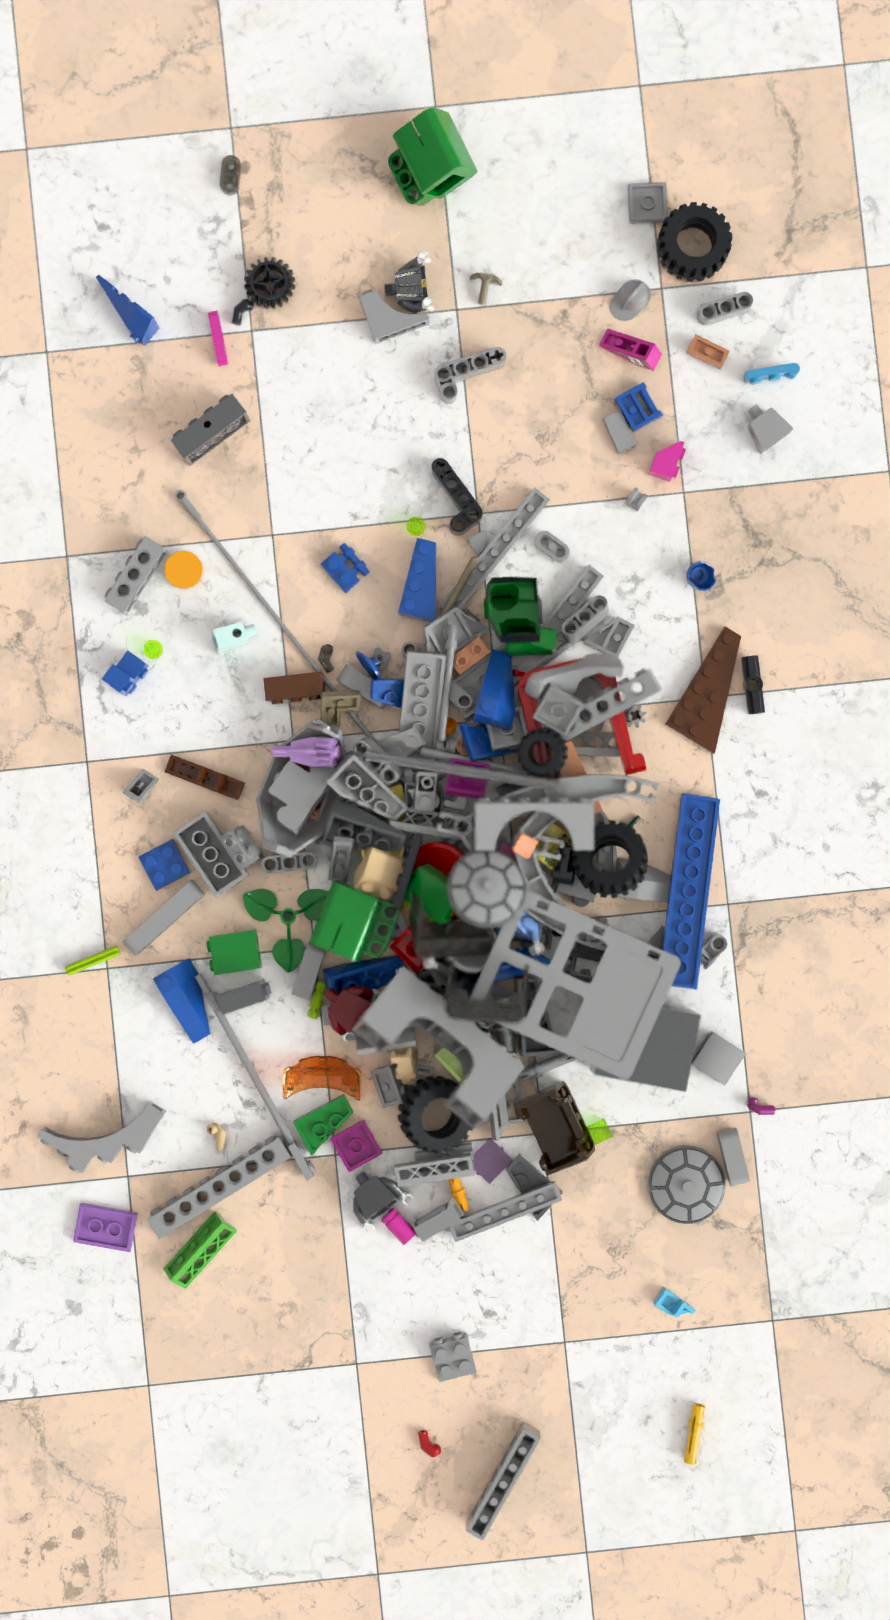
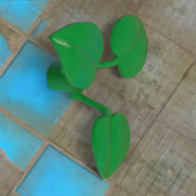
[243,889,328,972]

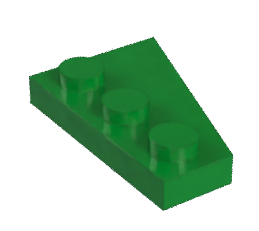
[293,1094,353,1155]

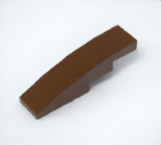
[164,754,245,801]

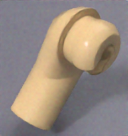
[207,1123,226,1150]

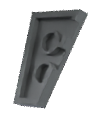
[506,1154,563,1221]

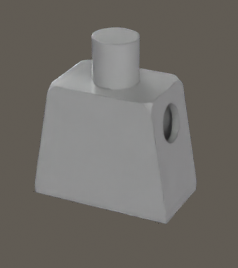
[747,404,793,454]

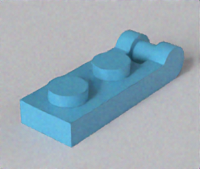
[743,363,800,385]

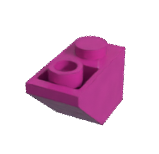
[648,441,686,482]

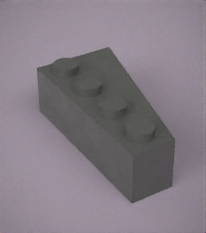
[513,976,561,1057]

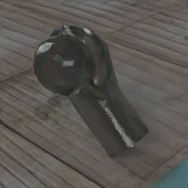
[318,644,335,674]

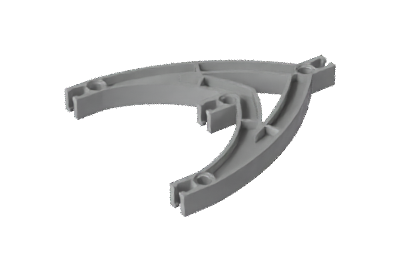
[436,774,659,950]

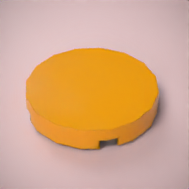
[164,551,203,589]

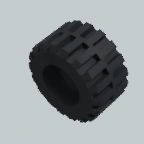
[516,728,568,778]

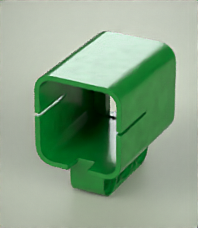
[388,107,478,206]
[309,881,400,962]

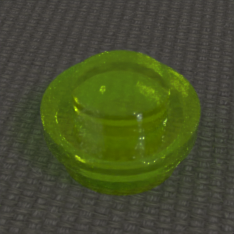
[407,517,426,536]
[143,640,163,659]

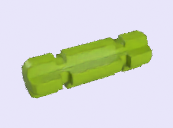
[307,981,326,1019]

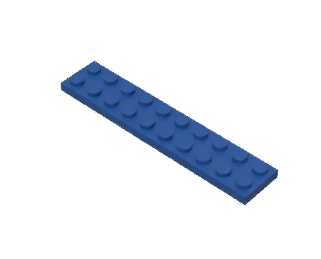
[662,793,720,990]

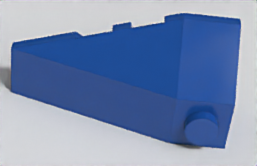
[96,274,160,345]
[473,649,515,731]

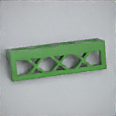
[163,1212,237,1289]

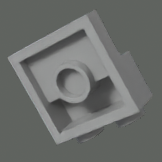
[486,706,528,751]
[219,825,264,871]
[430,1332,477,1382]

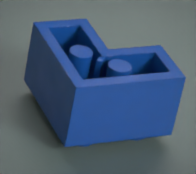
[101,650,149,696]

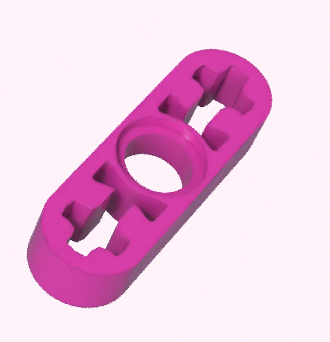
[208,310,228,366]

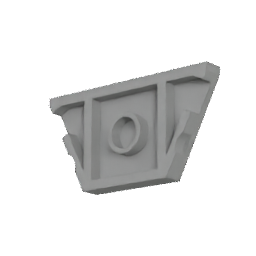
[423,607,489,654]

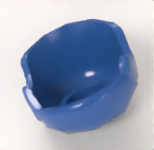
[686,561,716,591]

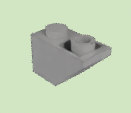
[412,771,437,811]

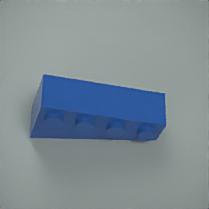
[398,538,436,623]

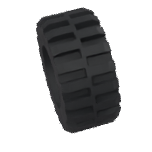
[657,202,733,282]
[572,820,648,898]
[398,1076,473,1154]

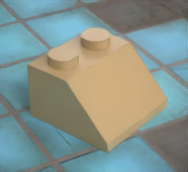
[353,847,404,902]

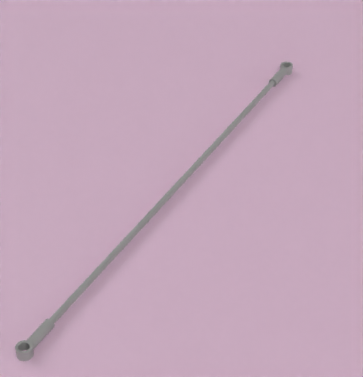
[174,490,404,783]

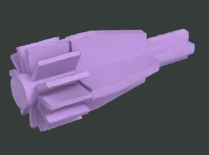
[271,737,340,767]

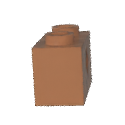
[453,637,490,676]

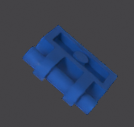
[321,543,370,593]

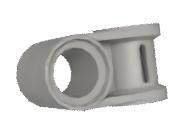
[701,934,728,969]

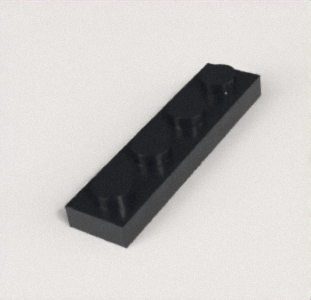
[390,832,423,912]

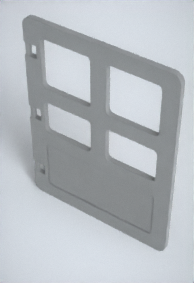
[468,890,680,1079]

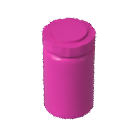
[381,1207,416,1245]

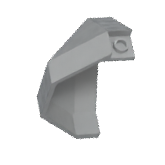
[256,718,347,858]

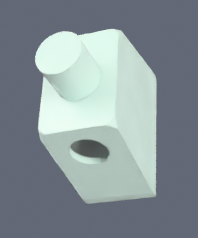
[211,622,257,654]

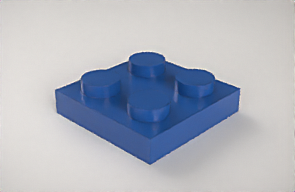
[138,839,191,891]

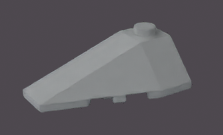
[326,751,409,821]
[617,858,671,903]

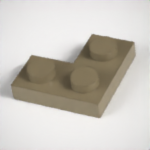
[320,690,361,727]

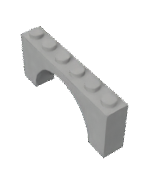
[474,798,594,851]

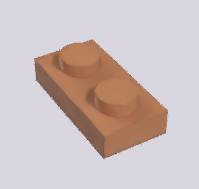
[686,334,730,370]

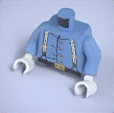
[494,911,545,956]

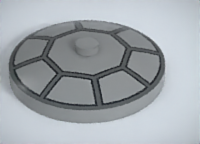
[447,850,526,928]
[648,1145,725,1224]

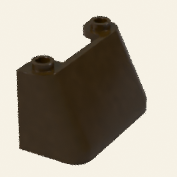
[514,1081,595,1176]

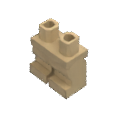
[391,1046,419,1084]

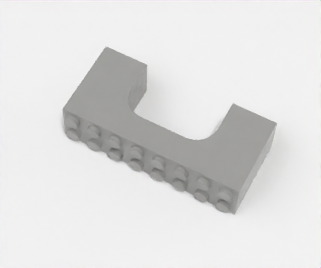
[352,967,525,1129]

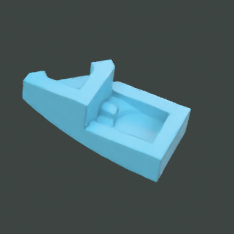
[653,1287,696,1318]

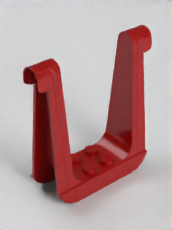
[518,658,646,780]

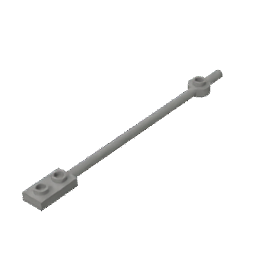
[195,973,315,1180]

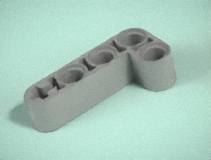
[435,347,506,404]

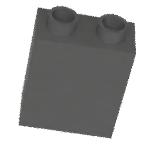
[583,1005,701,1092]

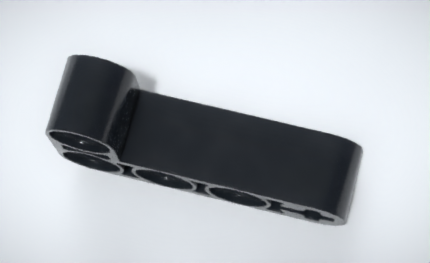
[432,458,483,536]

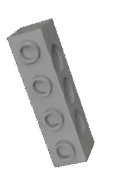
[104,536,167,615]

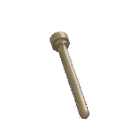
[440,557,477,616]

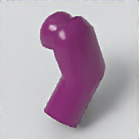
[747,1097,775,1115]

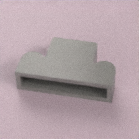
[268,761,336,836]

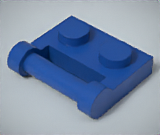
[614,382,663,433]

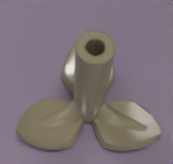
[470,273,502,305]

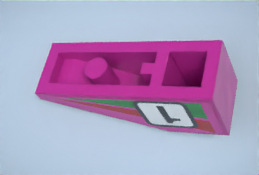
[599,329,662,371]

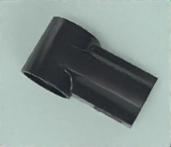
[553,846,575,885]

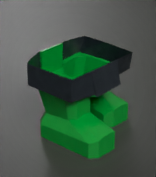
[484,577,557,656]

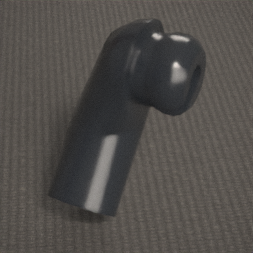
[232,299,254,325]

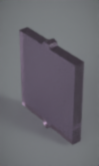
[473,1138,513,1184]

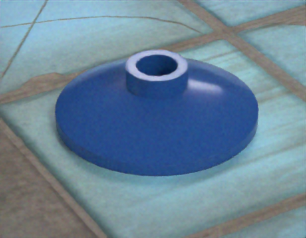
[355,651,381,679]

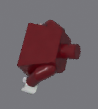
[323,986,381,1042]

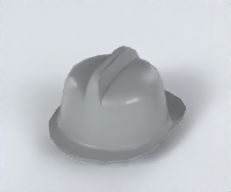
[610,279,651,321]

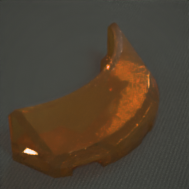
[283,1056,361,1101]

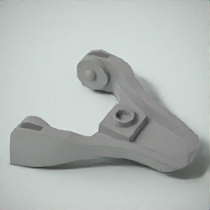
[525,653,624,732]

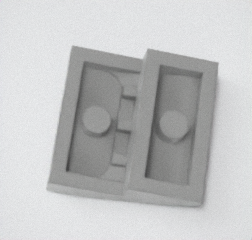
[692,1031,746,1085]

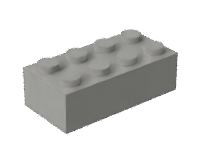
[173,811,250,897]

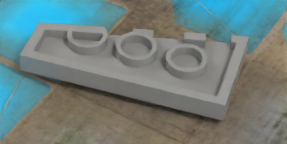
[346,727,425,765]

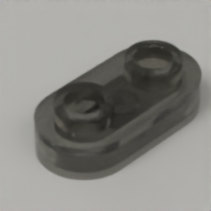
[220,155,241,195]

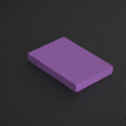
[73,1203,138,1252]

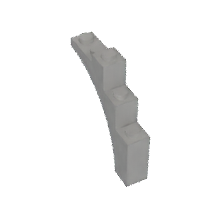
[37,1101,167,1173]

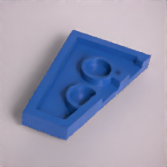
[370,678,404,708]
[459,723,518,761]

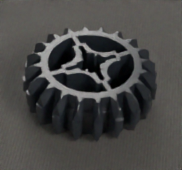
[244,257,295,310]

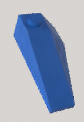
[323,955,404,994]
[153,958,210,1044]

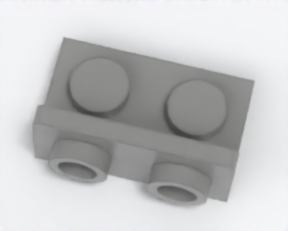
[371,1063,409,1108]

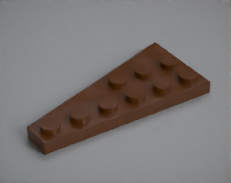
[665,627,741,754]

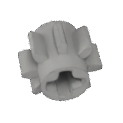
[624,705,647,728]

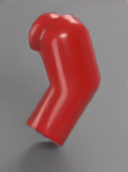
[418,1430,441,1457]

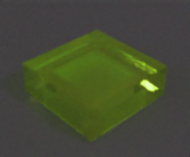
[587,1118,613,1145]

